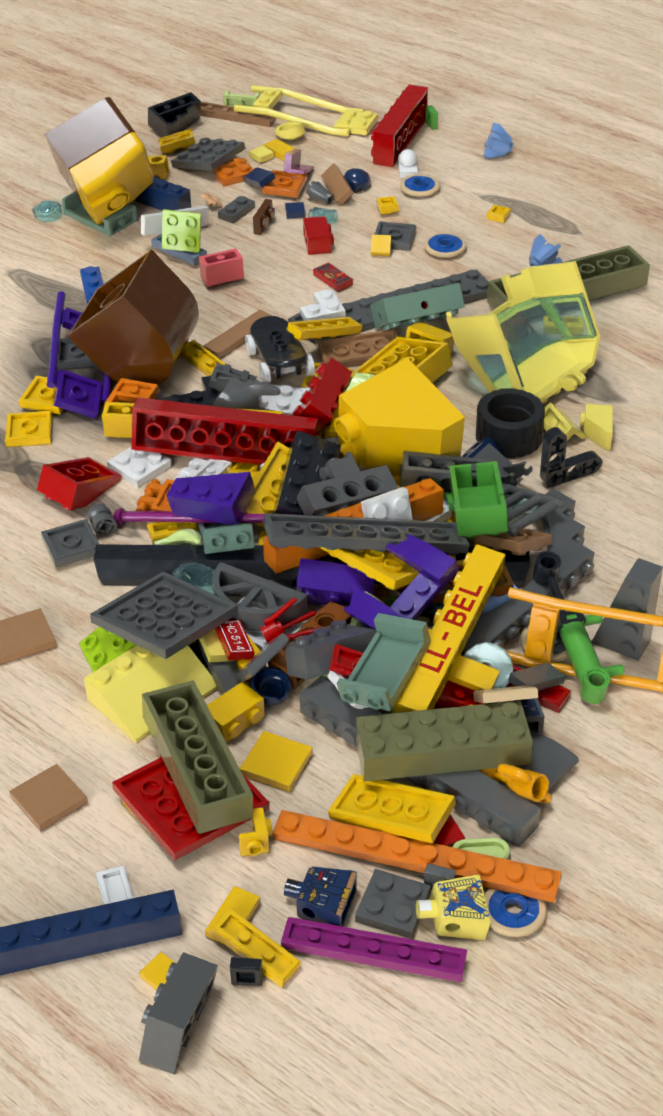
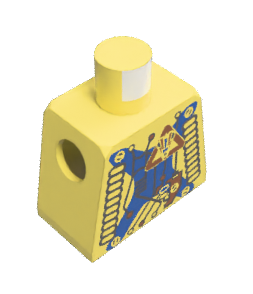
[416,875,491,940]

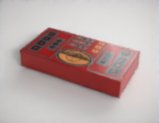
[313,262,353,292]

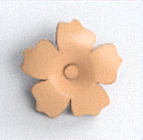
[201,192,222,207]

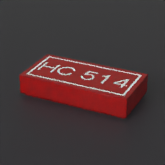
[215,619,255,660]

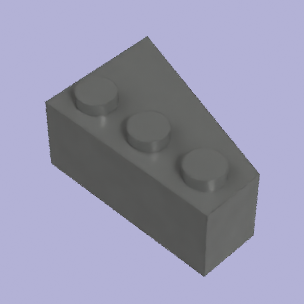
[285,620,377,680]
[139,952,218,1074]

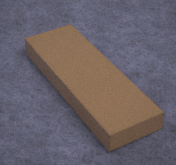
[321,163,354,205]

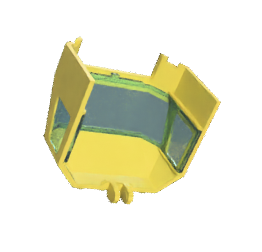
[446,261,601,404]

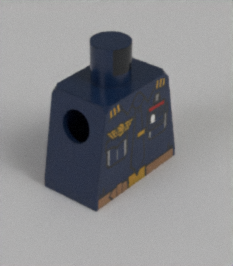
[284,866,357,927]

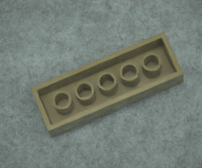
[142,680,253,834]
[356,701,533,782]

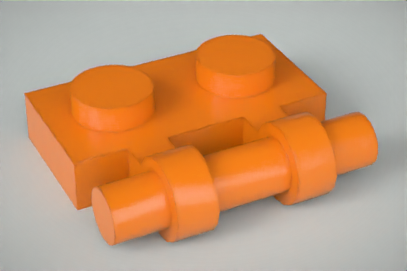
[212,157,253,186]
[136,479,175,511]

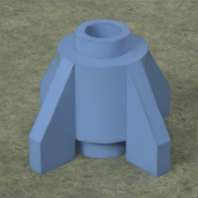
[483,123,514,159]
[529,234,563,267]

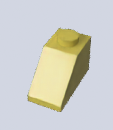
[580,404,613,451]

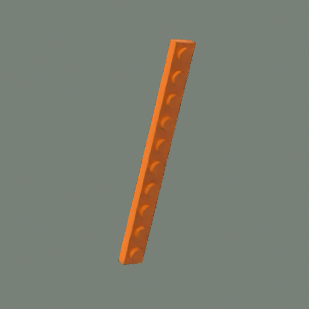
[273,810,562,903]

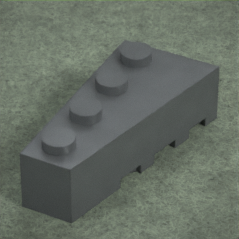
[591,558,663,661]

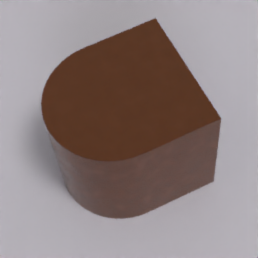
[68,249,199,385]

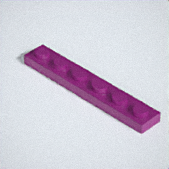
[281,917,467,982]

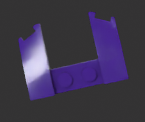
[344,534,459,630]

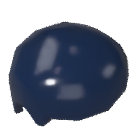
[344,168,371,193]
[251,666,292,706]

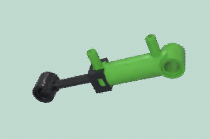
[533,551,625,704]

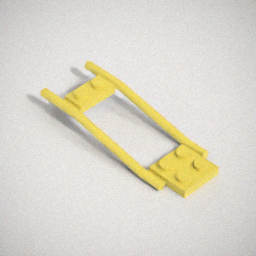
[234,85,378,136]

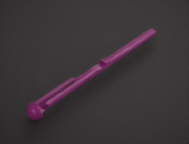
[113,508,295,526]

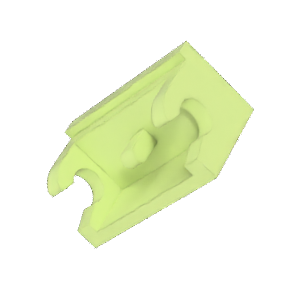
[223,90,260,107]

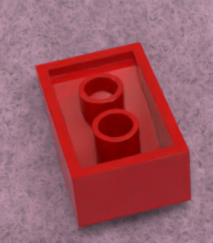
[37,457,122,511]

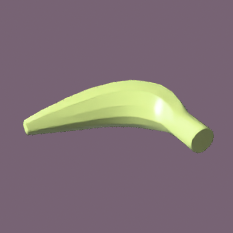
[154,528,201,545]

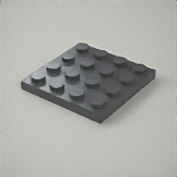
[90,572,238,659]

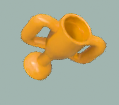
[480,764,553,803]

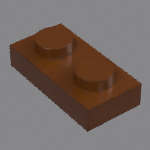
[253,199,275,235]

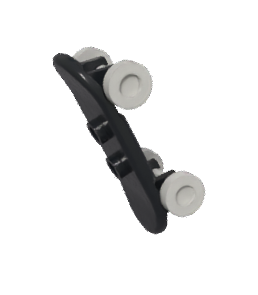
[245,316,315,383]

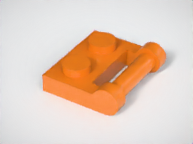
[104,378,160,407]

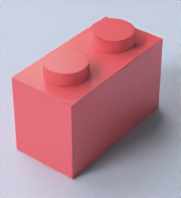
[199,248,244,287]

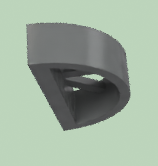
[213,562,308,632]

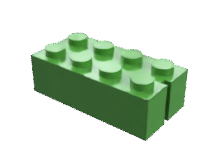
[449,461,508,538]

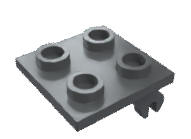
[473,443,533,486]

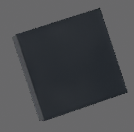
[230,957,263,986]

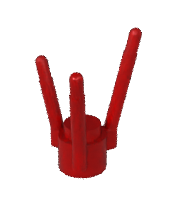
[259,597,317,643]

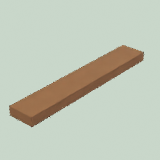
[200,101,276,127]

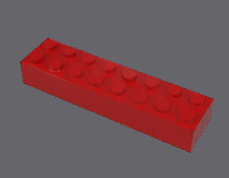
[131,397,318,465]

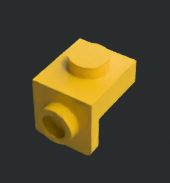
[239,808,273,856]

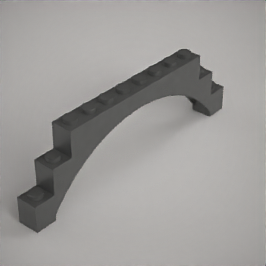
[428,488,595,665]

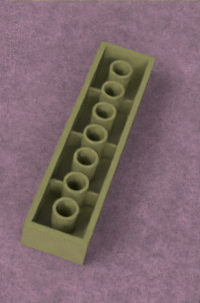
[487,245,650,317]

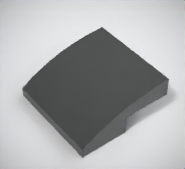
[515,731,579,790]

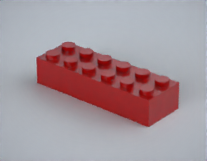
[371,84,428,167]

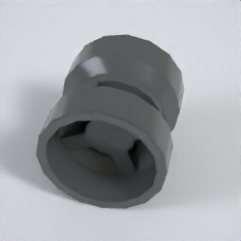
[87,503,117,536]

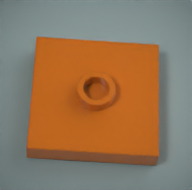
[262,170,307,198]

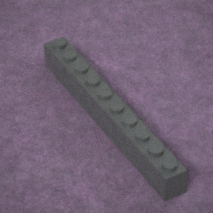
[300,676,541,847]

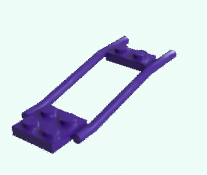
[46,291,111,419]

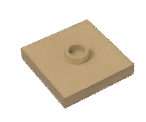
[473,686,538,703]

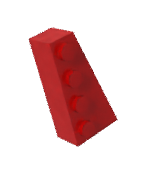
[291,357,352,434]

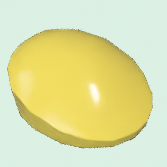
[275,122,305,141]

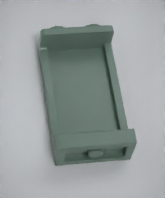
[62,192,137,236]
[197,523,254,554]
[336,613,431,712]

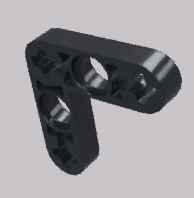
[540,427,603,487]

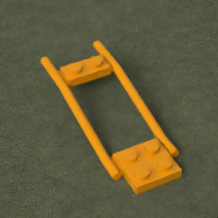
[506,587,663,692]

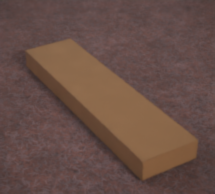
[203,310,272,359]

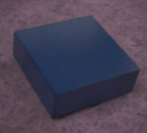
[285,202,305,219]

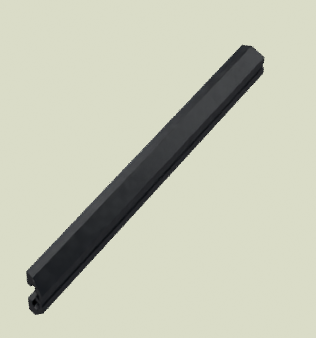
[93,544,531,588]

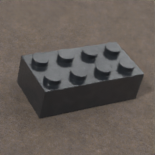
[272,430,341,515]

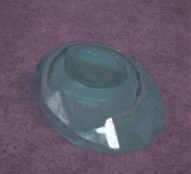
[32,200,62,222]

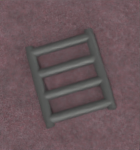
[502,483,565,536]

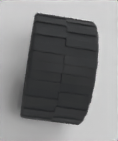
[475,388,545,458]

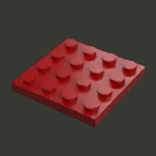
[112,757,270,861]

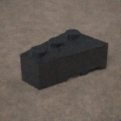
[148,92,201,138]

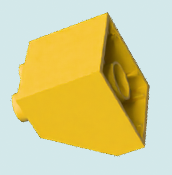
[334,358,465,476]

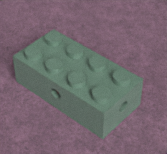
[370,283,465,331]

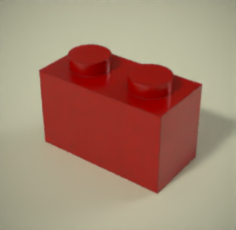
[303,216,334,255]

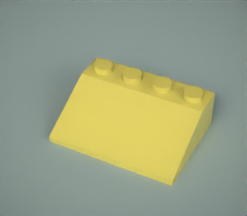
[84,645,218,743]

